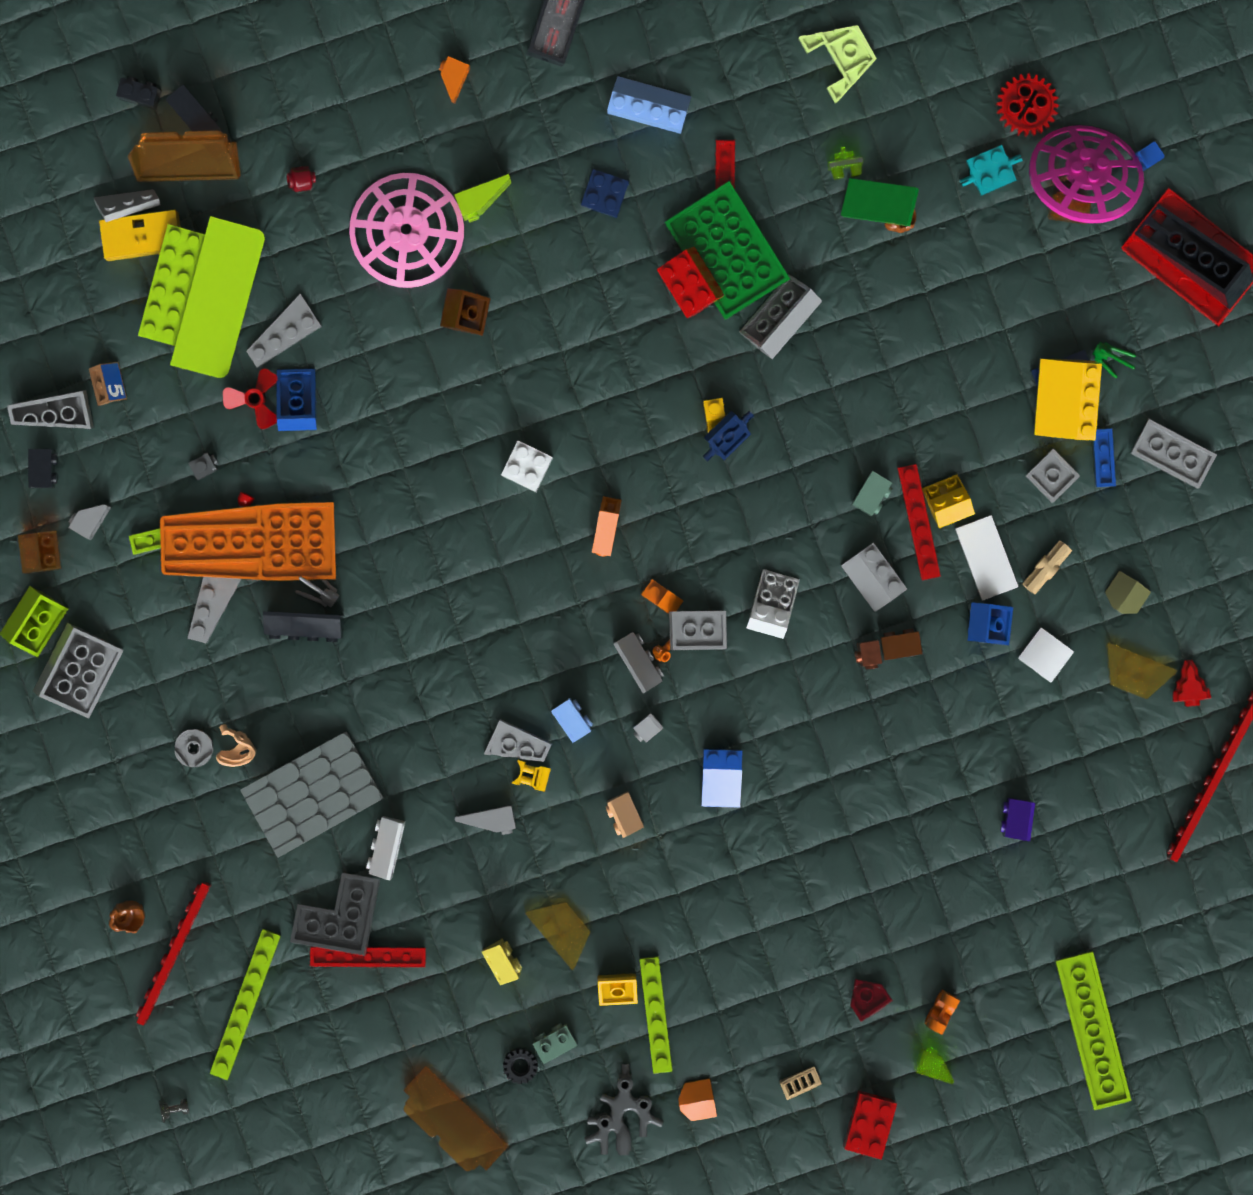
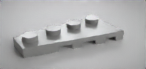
[187,577,242,643]

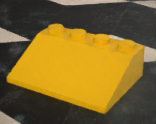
[1034,358,1102,440]

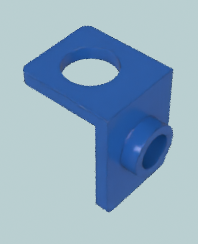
[1135,142,1165,171]

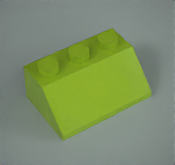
[0,586,68,657]

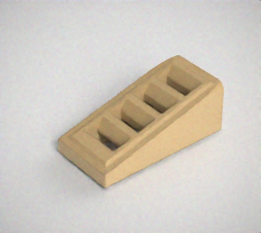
[779,1066,822,1100]

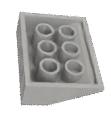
[33,623,124,718]

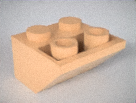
[605,792,644,838]

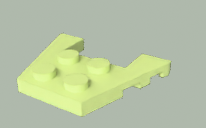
[798,25,877,103]

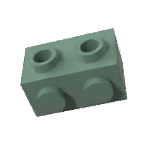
[851,471,893,516]
[533,1023,578,1064]

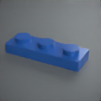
[1093,428,1116,487]

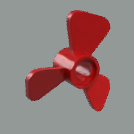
[223,369,278,429]

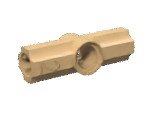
[1022,540,1072,595]

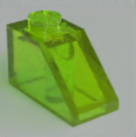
[915,1047,954,1084]

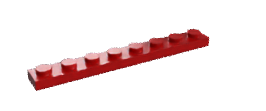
[136,881,212,1026]

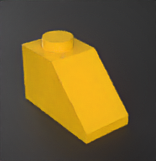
[703,398,725,433]

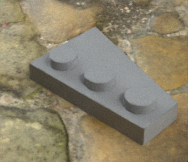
[93,189,160,222]
[484,719,552,762]

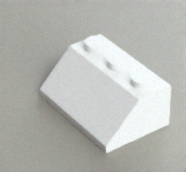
[367,816,406,880]

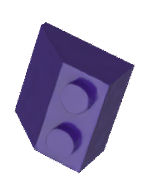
[1000,798,1035,841]

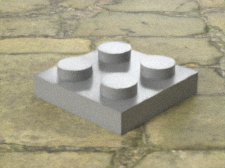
[1026,449,1080,503]

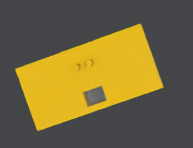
[99,210,180,261]

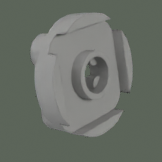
[175,729,214,767]

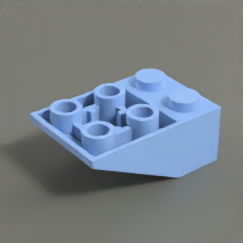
[551,698,592,743]

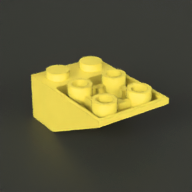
[481,939,522,985]

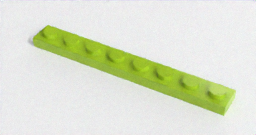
[210,929,281,1080]

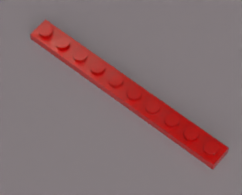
[1167,691,1253,862]

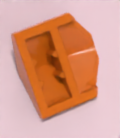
[678,1078,717,1121]

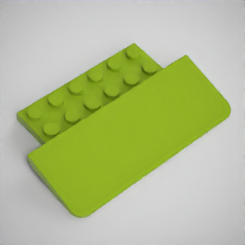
[138,216,265,378]

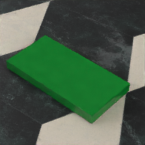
[841,178,919,227]

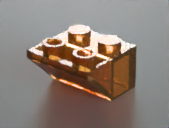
[18,530,62,574]

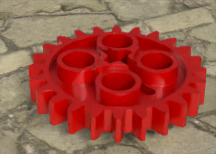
[996,73,1059,137]

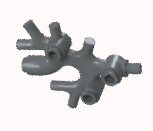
[584,1064,664,1155]

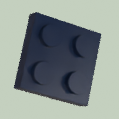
[581,169,629,218]

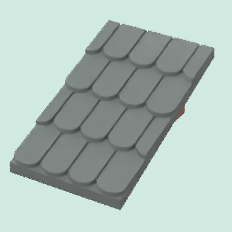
[240,731,384,858]

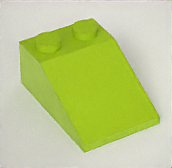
[454,174,511,222]

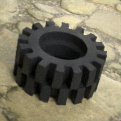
[503,1048,538,1084]

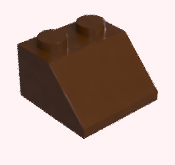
[440,289,491,336]

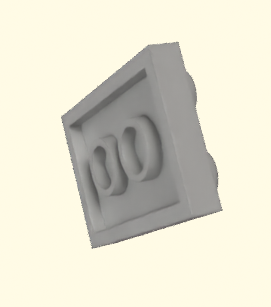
[669,611,727,650]

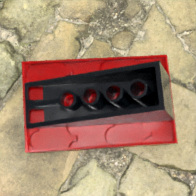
[1121,188,1253,327]

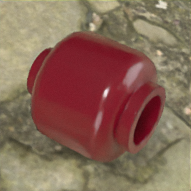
[287,166,316,192]

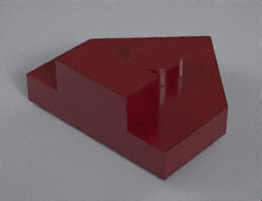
[850,979,893,1022]

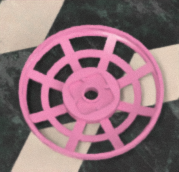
[349,173,464,288]

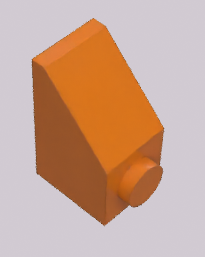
[439,56,470,103]

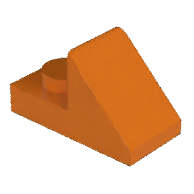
[641,579,683,614]

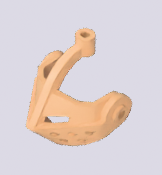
[216,724,257,767]

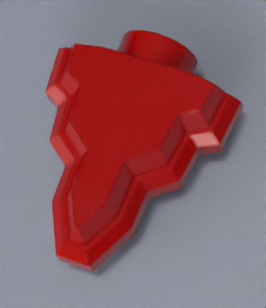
[1172,660,1211,707]

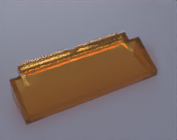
[128,130,241,182]
[403,1066,509,1171]

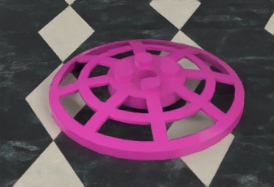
[1029,125,1144,223]

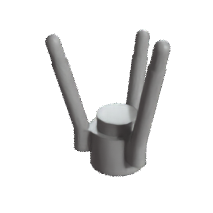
[295,576,340,607]

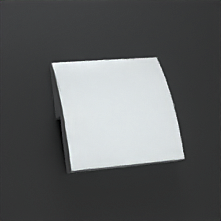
[1018,628,1074,682]

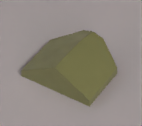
[1105,571,1151,614]

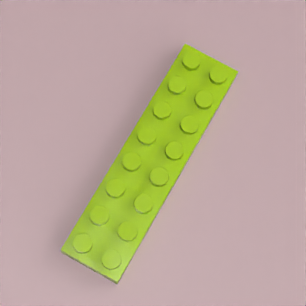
[1055,951,1131,1110]

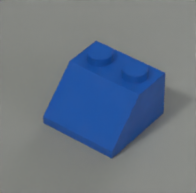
[967,602,1013,645]

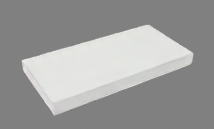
[955,515,1018,601]

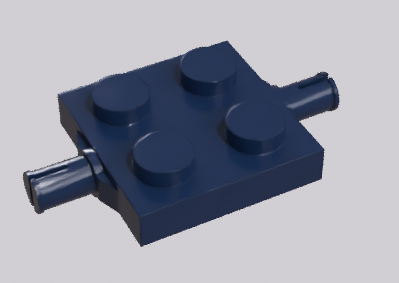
[702,411,754,462]

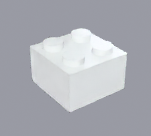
[501,441,553,493]

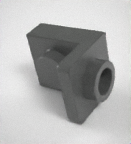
[188,452,219,480]

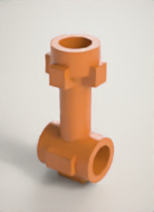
[652,639,671,662]

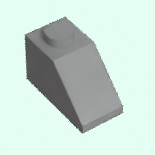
[68,505,111,540]
[633,713,663,742]

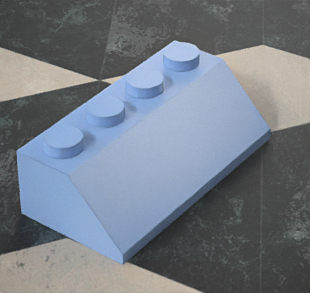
[607,76,691,134]

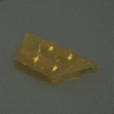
[1107,643,1177,699]
[525,902,591,970]

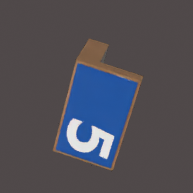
[89,362,127,406]

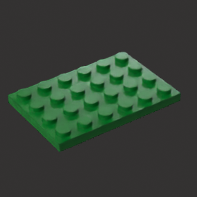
[665,181,790,320]

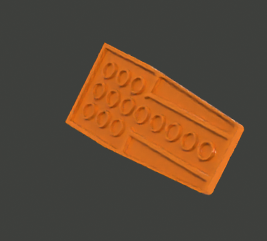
[160,502,336,581]

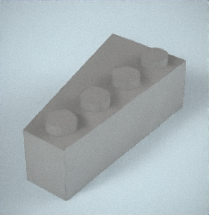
[7,390,94,429]

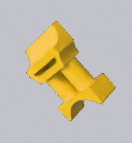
[512,760,551,792]

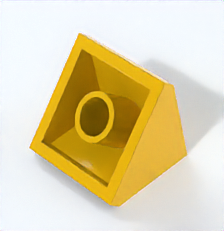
[598,974,638,1006]

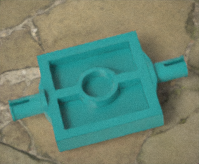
[960,145,1023,196]

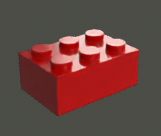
[657,246,725,318]
[843,1090,897,1160]

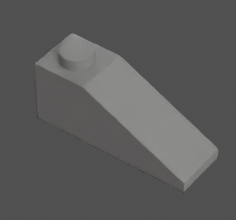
[455,805,516,835]

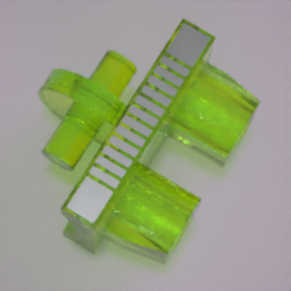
[827,147,864,180]

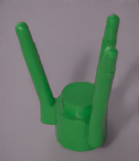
[1092,341,1136,378]

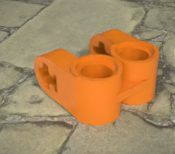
[924,990,961,1035]

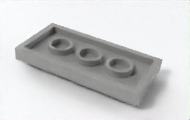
[1130,419,1217,489]

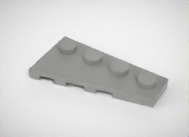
[246,294,322,368]

